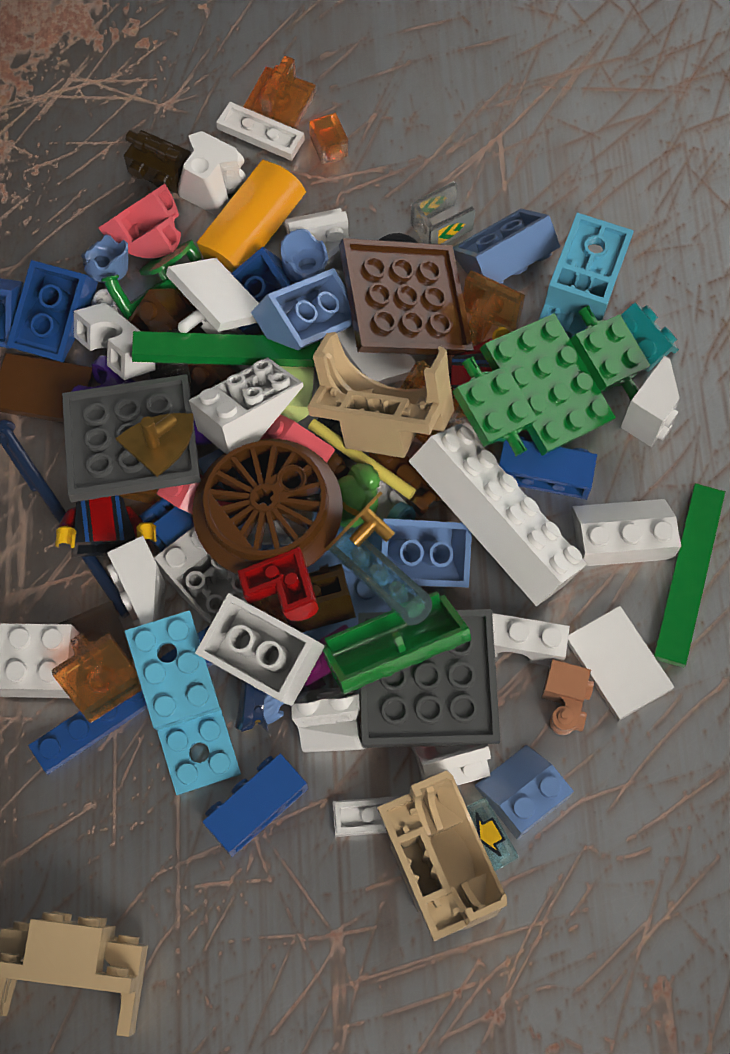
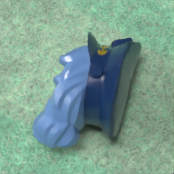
[235,680,284,732]

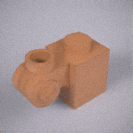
[541,659,594,735]

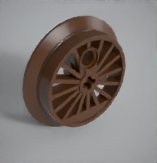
[193,439,343,575]

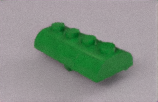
[322,591,471,694]

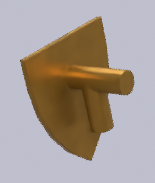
[115,413,194,477]
[325,492,395,551]

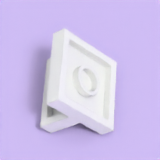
[285,208,349,253]
[411,744,491,786]

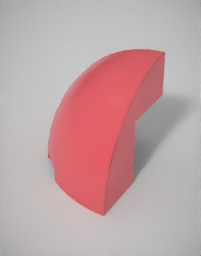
[98,183,181,258]

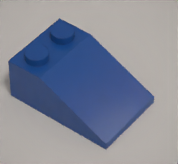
[231,247,294,335]
[6,260,98,362]

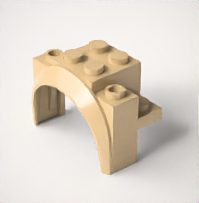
[307,332,454,458]
[377,770,507,942]
[0,911,148,1037]

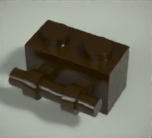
[124,130,191,194]
[286,563,356,632]

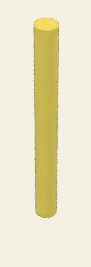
[308,419,416,500]

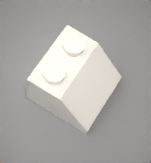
[620,356,680,447]

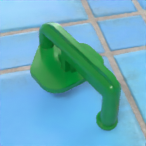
[101,239,202,320]

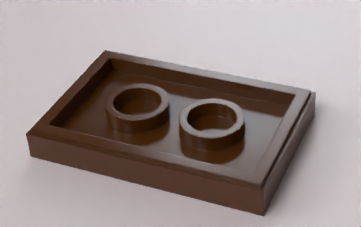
[0,353,93,423]

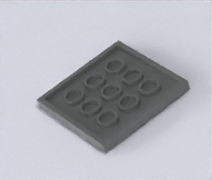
[62,374,201,502]
[358,609,500,748]

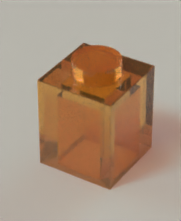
[309,112,348,165]

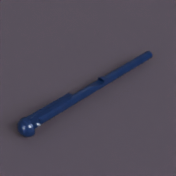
[0,420,130,618]

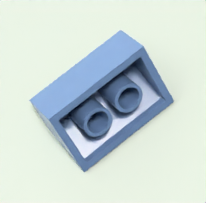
[453,209,561,289]
[251,268,353,350]
[367,518,472,588]

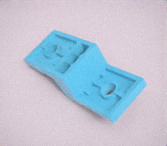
[539,212,634,339]
[125,610,241,796]

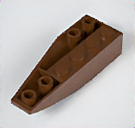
[128,289,236,398]

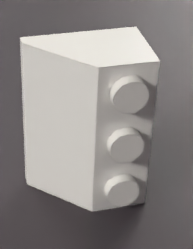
[571,499,681,566]

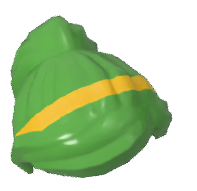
[338,463,381,528]

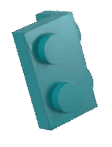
[621,302,679,372]

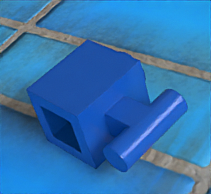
[139,498,194,552]

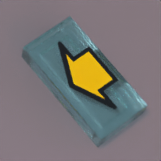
[466,797,519,871]

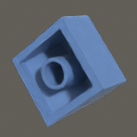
[475,745,574,839]

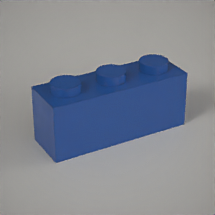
[499,436,597,500]
[202,753,308,857]

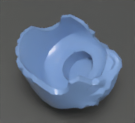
[280,229,329,283]
[81,235,129,283]

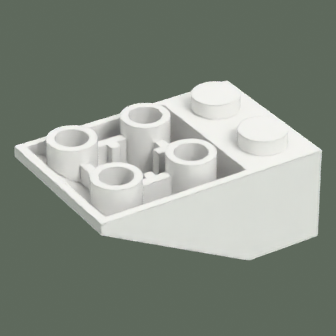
[189,358,303,454]
[154,527,248,625]
[106,536,166,655]

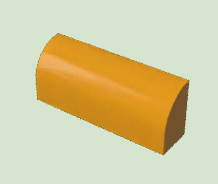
[196,159,306,272]

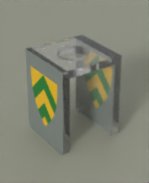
[410,181,475,245]

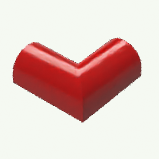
[237,546,319,621]

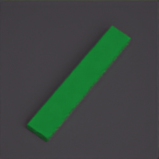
[132,331,320,367]
[653,483,726,668]

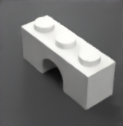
[74,302,155,380]
[492,613,570,666]

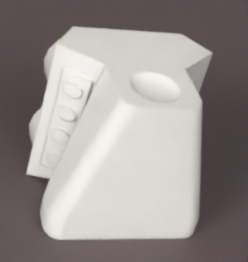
[177,131,247,216]
[292,688,366,752]

